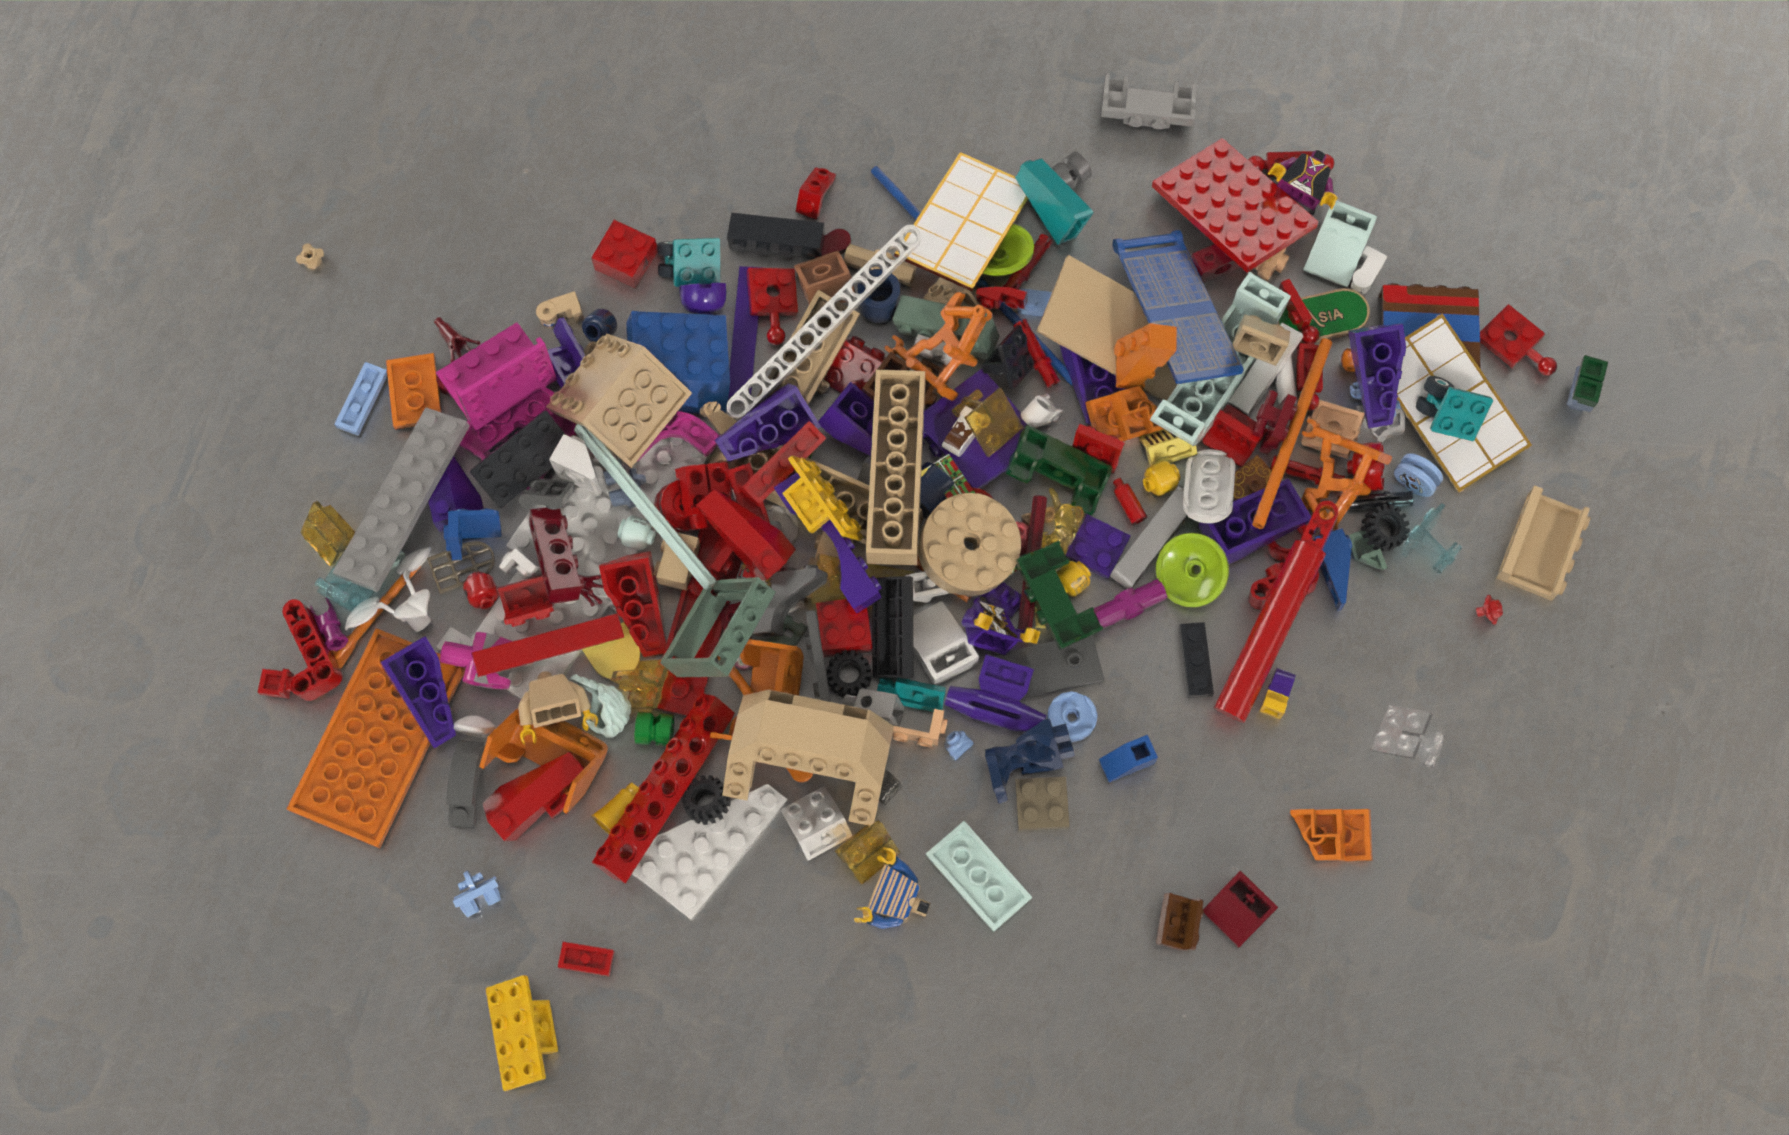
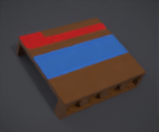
[1378,283,1481,369]

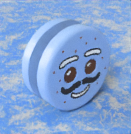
[1394,454,1443,497]

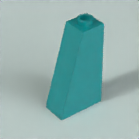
[1015,158,1094,245]

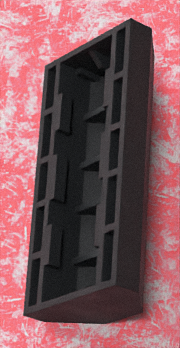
[872,576,914,678]

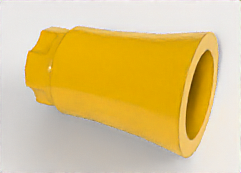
[591,782,639,835]

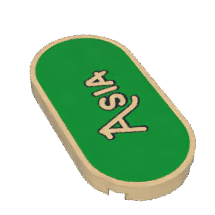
[1278,288,1370,345]

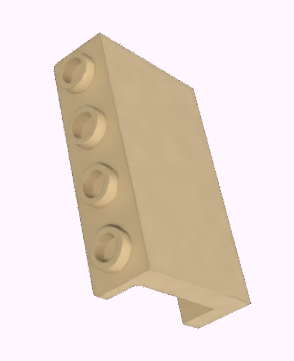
[1496,485,1591,601]

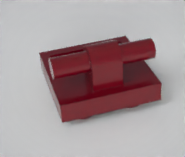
[1253,390,1297,455]

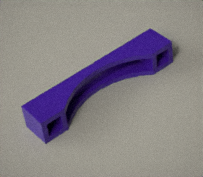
[774,473,882,613]

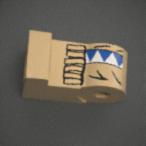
[536,291,585,328]

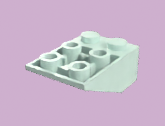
[1303,201,1377,288]

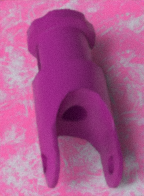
[310,598,348,651]

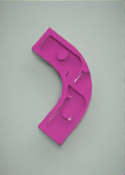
[637,411,720,462]

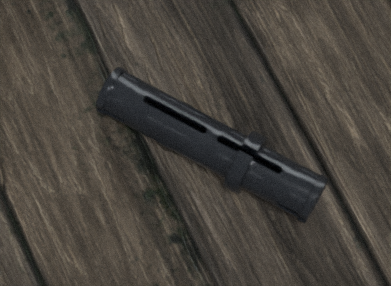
[1337,491,1414,511]

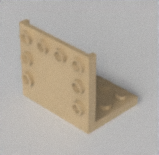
[546,334,692,468]

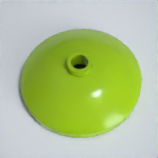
[983,224,1034,276]
[1156,533,1229,607]

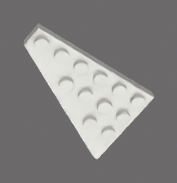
[632,784,788,921]

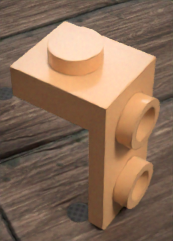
[892,709,948,747]

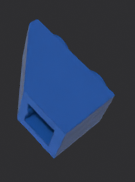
[1099,734,1158,783]

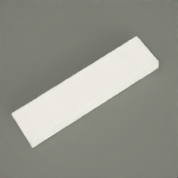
[1229,323,1303,416]

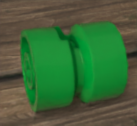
[634,712,675,747]

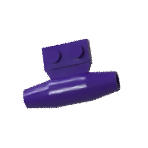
[945,655,1047,732]

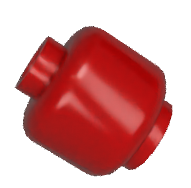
[463,572,499,609]

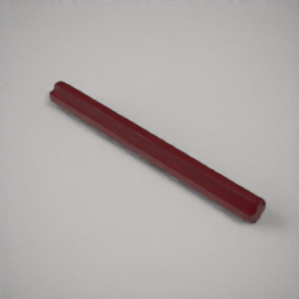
[1017,495,1047,631]

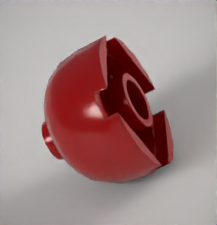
[1347,442,1385,491]

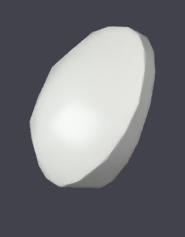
[453,715,496,738]

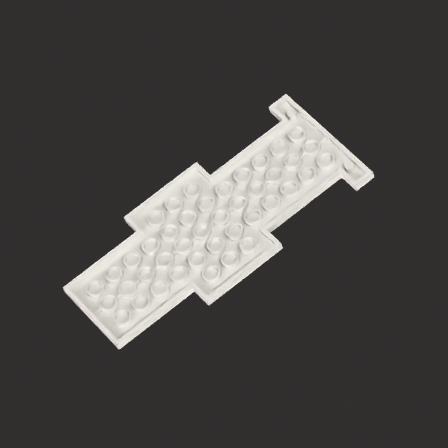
[437,437,715,699]

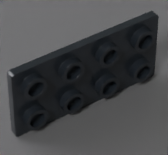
[470,411,565,508]

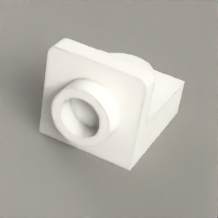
[499,548,541,577]

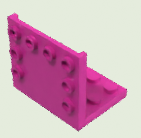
[436,322,557,431]

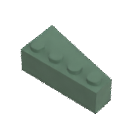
[892,295,1000,360]

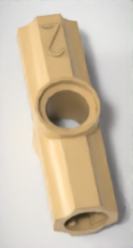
[844,244,917,287]

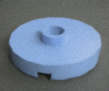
[1047,691,1098,742]

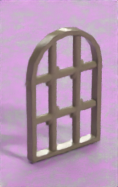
[427,541,495,594]

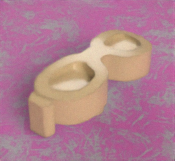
[1021,506,1057,525]

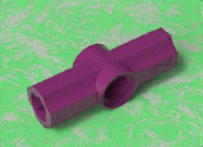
[1093,579,1167,629]

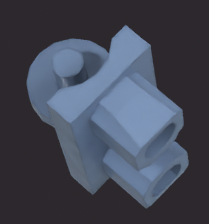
[603,459,646,509]

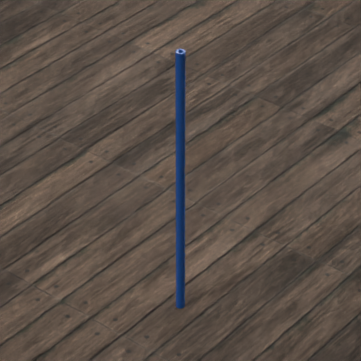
[871,166,1073,386]

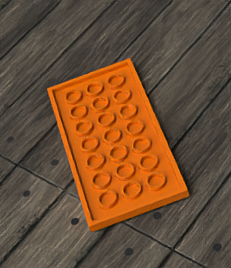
[287,628,466,849]

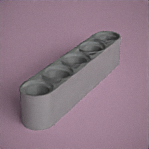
[1110,485,1188,589]

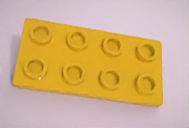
[782,455,864,541]
[486,975,558,1091]

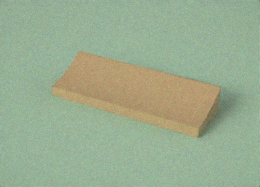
[757,290,860,405]

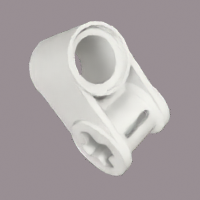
[1021,393,1063,428]

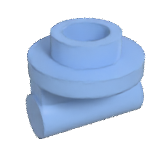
[944,731,974,761]

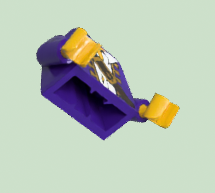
[961,596,1041,655]

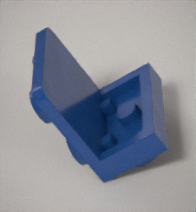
[444,508,502,560]

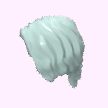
[570,674,632,738]

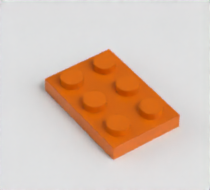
[386,353,442,430]

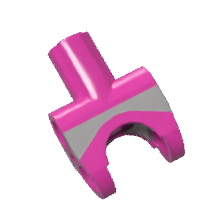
[440,632,512,689]

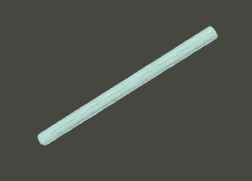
[574,424,716,590]

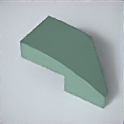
[1349,530,1388,570]

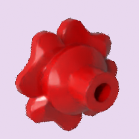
[1476,594,1503,625]

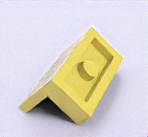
[1139,429,1198,466]

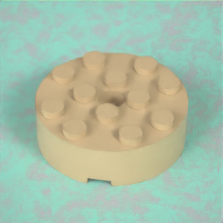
[918,493,1021,597]

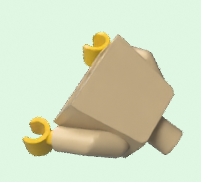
[518,671,598,745]

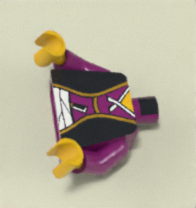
[1268,150,1338,211]

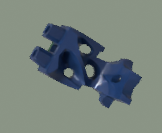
[985,719,1075,804]

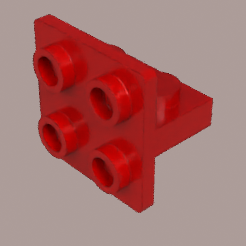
[1202,405,1268,467]

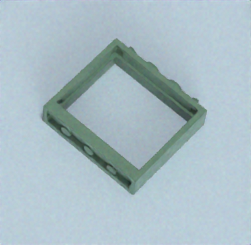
[660,577,776,677]

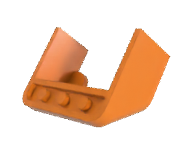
[710,639,804,741]
[479,708,608,814]

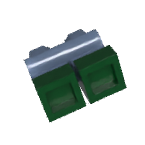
[1567,355,1608,412]

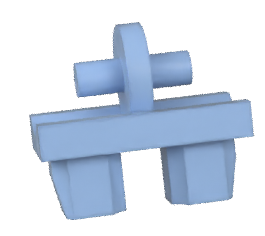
[453,871,501,917]

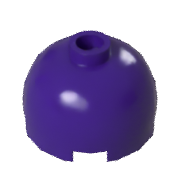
[679,283,727,315]

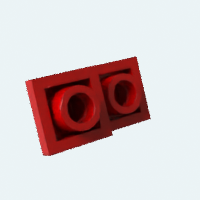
[976,287,1028,310]

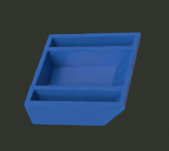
[626,311,730,414]

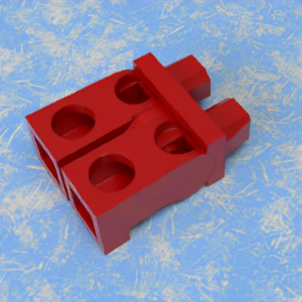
[675,462,732,530]

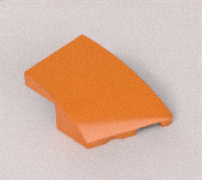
[1085,386,1163,441]
[1290,809,1373,861]

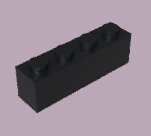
[727,212,826,259]

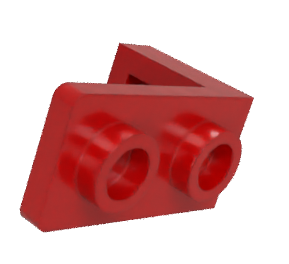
[795,167,836,219]

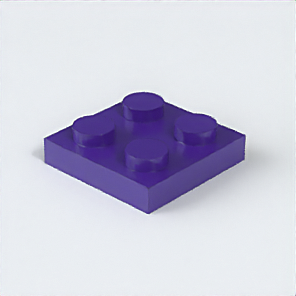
[1065,514,1131,580]

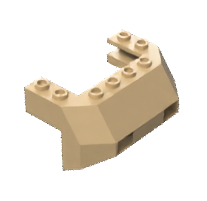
[722,690,894,827]

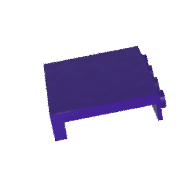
[923,368,1028,489]

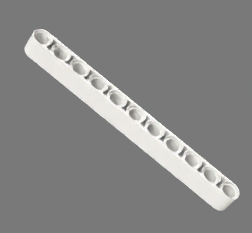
[727,225,921,420]

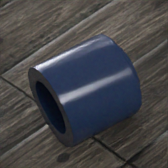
[857,269,900,323]
[920,462,954,519]

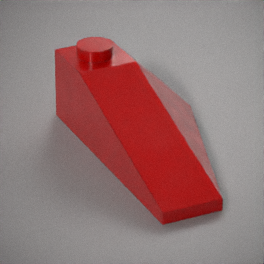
[599,551,667,657]
[482,752,584,841]

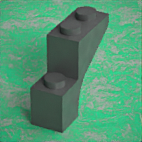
[752,565,828,638]

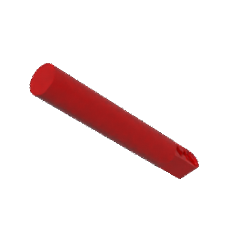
[1214,501,1338,723]

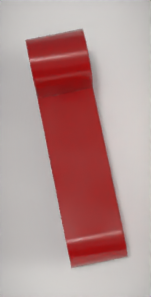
[282,599,343,701]

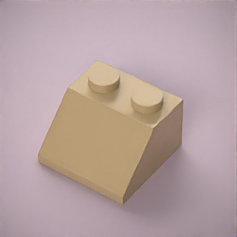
[1232,314,1290,366]

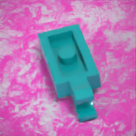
[877,677,947,712]

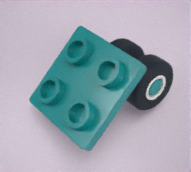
[657,238,721,287]
[1416,376,1493,441]

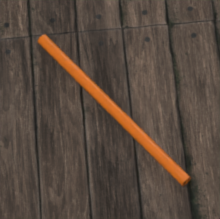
[1252,338,1332,529]

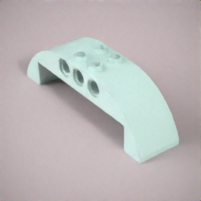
[1150,272,1291,446]

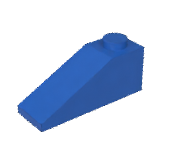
[1313,528,1352,611]

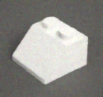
[549,434,602,496]

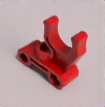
[1248,524,1319,610]

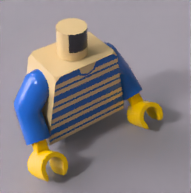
[854,847,931,929]

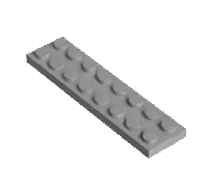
[333,408,470,592]

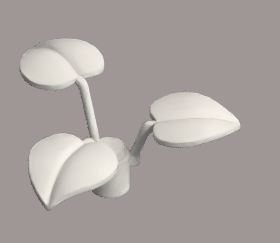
[345,546,431,632]

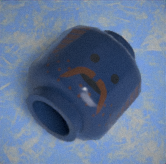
[582,309,618,342]

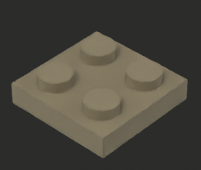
[1015,777,1070,831]

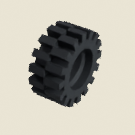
[1361,504,1410,552]
[826,650,872,697]
[681,775,731,825]

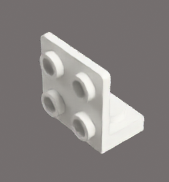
[781,787,853,861]

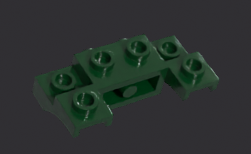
[1005,425,1112,516]
[1016,540,1103,651]

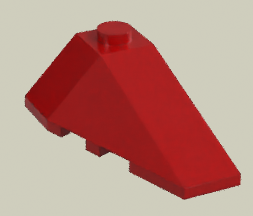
[695,489,796,581]

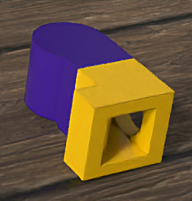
[1259,667,1296,719]

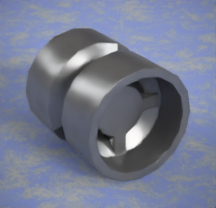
[1052,151,1092,190]

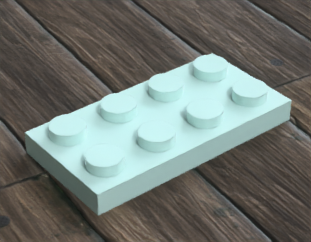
[926,821,1032,933]

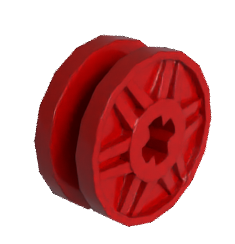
[654,480,692,532]

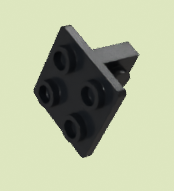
[981,325,1033,389]

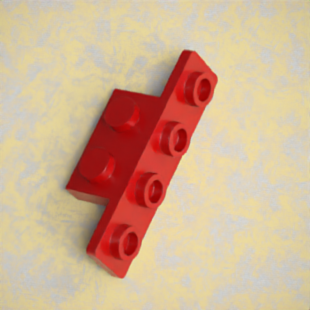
[687,537,738,596]

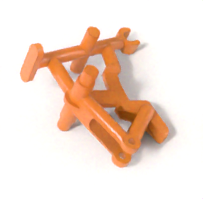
[884,292,992,401]
[1301,419,1392,531]

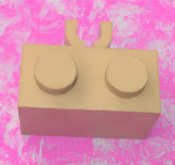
[654,533,700,591]

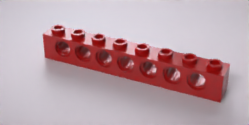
[591,693,735,884]

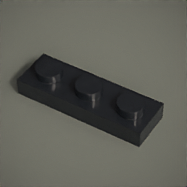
[1179,622,1214,698]

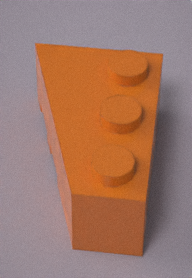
[1114,323,1177,390]

